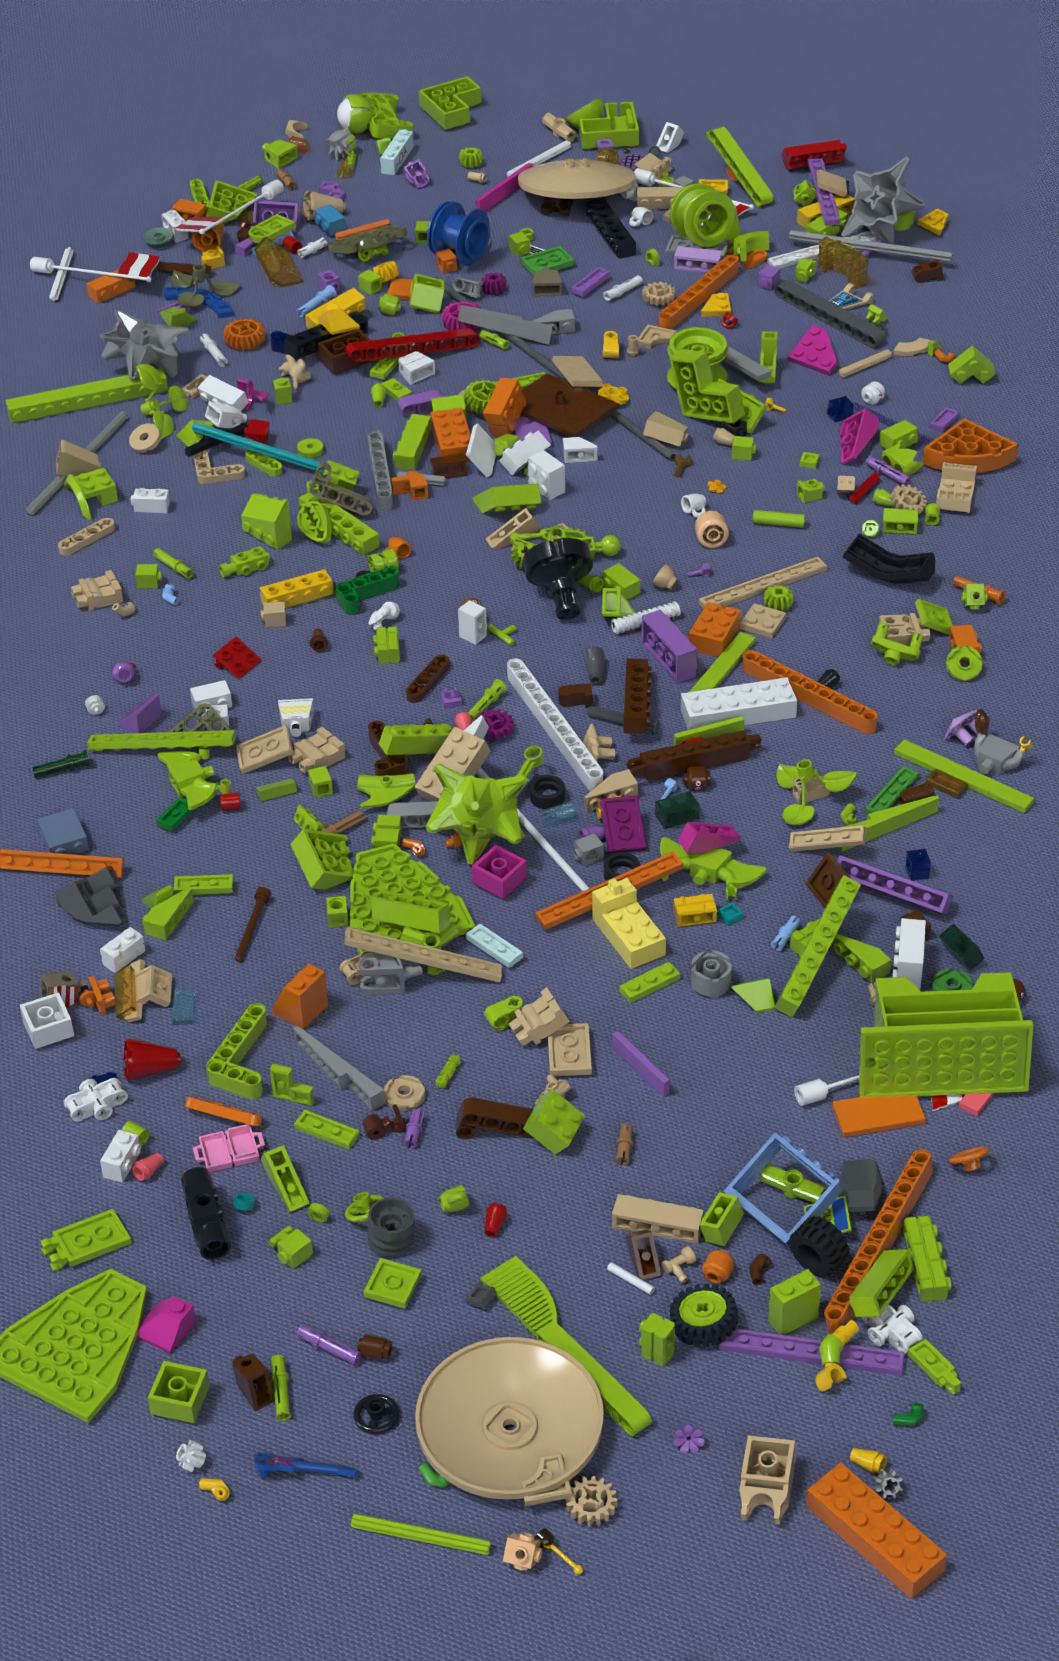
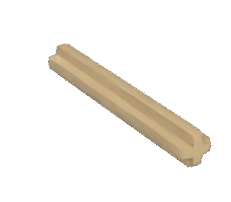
[839,349,892,378]

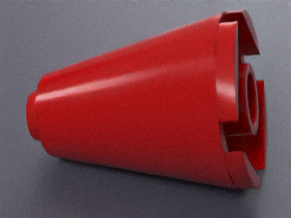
[123,1038,181,1080]

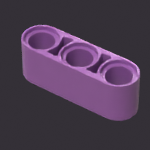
[398,390,444,417]

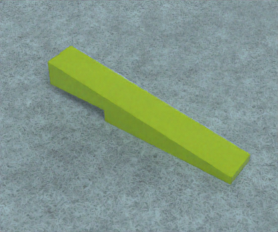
[838,795,939,852]

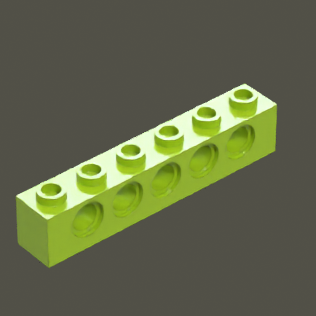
[298,492,380,556]

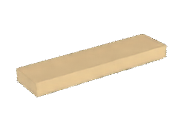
[789,825,867,852]

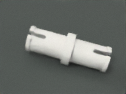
[297,237,327,259]

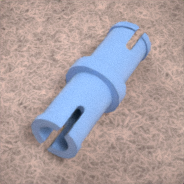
[771,916,802,951]

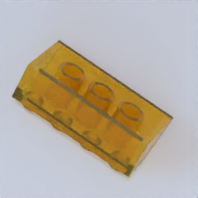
[254,236,304,287]

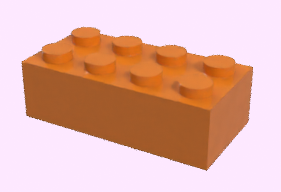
[430,408,472,463]

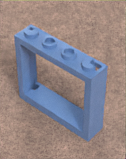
[724,1133,843,1248]

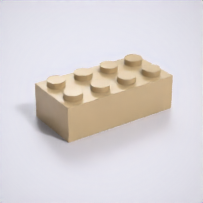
[415,727,491,802]

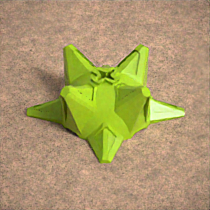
[426,764,530,864]

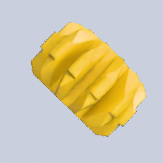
[373,261,399,283]

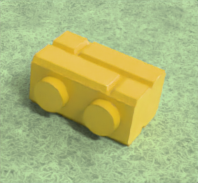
[673,894,717,927]

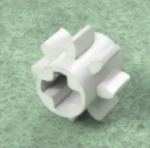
[176,1440,206,1472]

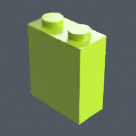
[768,1269,821,1335]

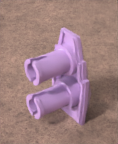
[943,710,978,746]

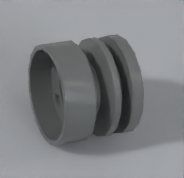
[367,1198,415,1257]

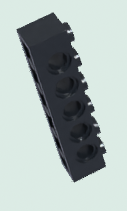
[586,198,636,259]
[284,311,368,360]

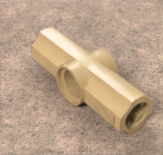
[542,113,576,142]

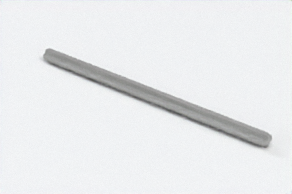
[789,230,953,262]
[26,411,128,515]

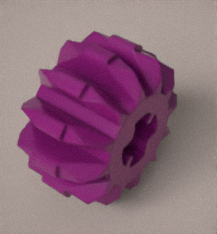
[481,272,507,296]

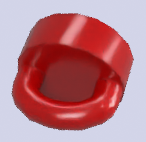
[721,311,739,329]

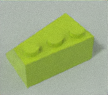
[206,180,258,223]
[473,483,541,514]
[241,493,292,550]
[290,829,353,890]

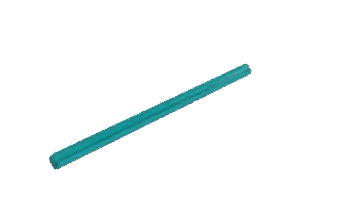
[192,422,358,482]

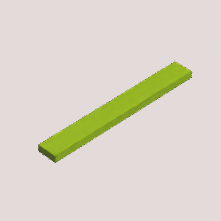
[894,739,1035,813]

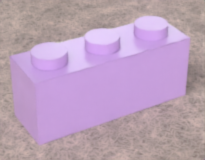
[674,246,722,272]

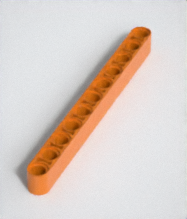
[824,1149,933,1334]

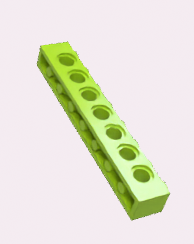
[774,875,861,1017]

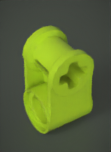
[484,996,523,1031]

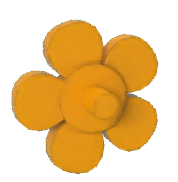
[707,480,726,494]

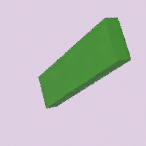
[864,766,919,815]

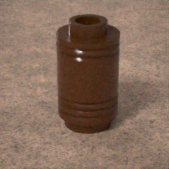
[898,783,935,805]

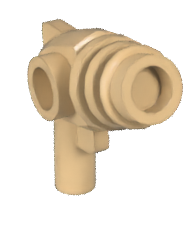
[534,1074,571,1107]

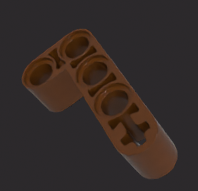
[368,721,409,776]
[456,1097,534,1139]

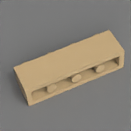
[637,187,684,209]
[612,1194,704,1244]

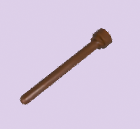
[235,887,272,962]

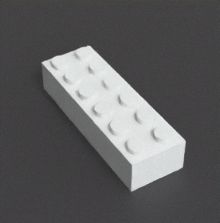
[680,678,797,730]

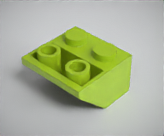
[409,274,444,314]

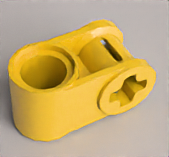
[603,331,619,358]

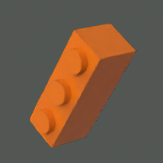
[86,269,136,304]

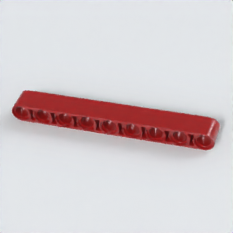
[345,328,481,362]

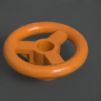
[948,1146,990,1171]

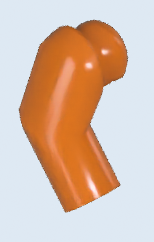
[934,349,956,363]

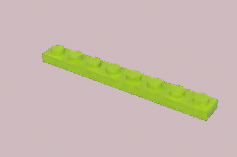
[87,730,236,751]

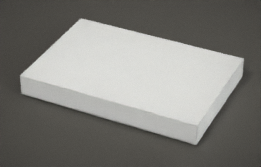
[466,423,496,477]

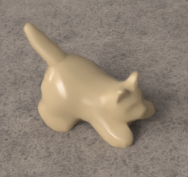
[278,355,311,390]

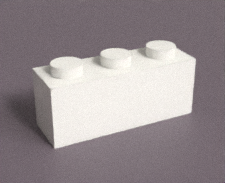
[198,375,249,412]
[499,430,551,476]

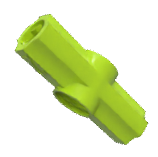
[759,1164,827,1203]

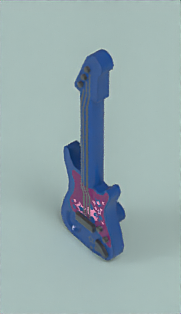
[254,1453,359,1478]

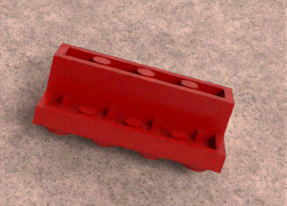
[782,140,847,170]

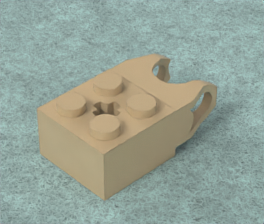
[739,1435,797,1525]

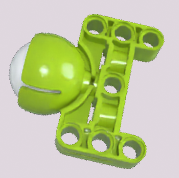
[337,92,413,139]

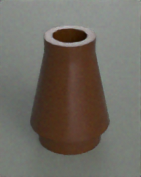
[310,629,328,652]

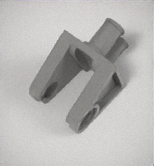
[358,952,423,995]

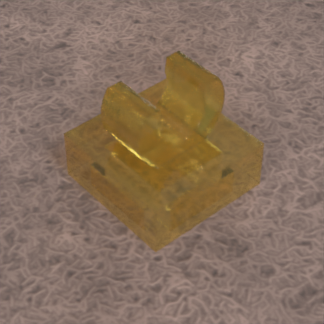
[336,158,354,179]

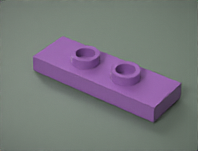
[571,267,610,297]

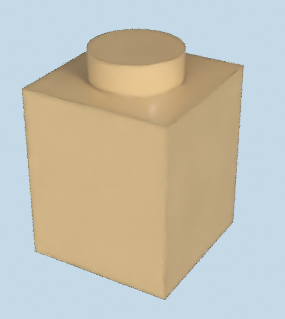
[260,601,286,628]

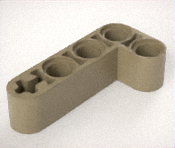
[310,462,373,516]

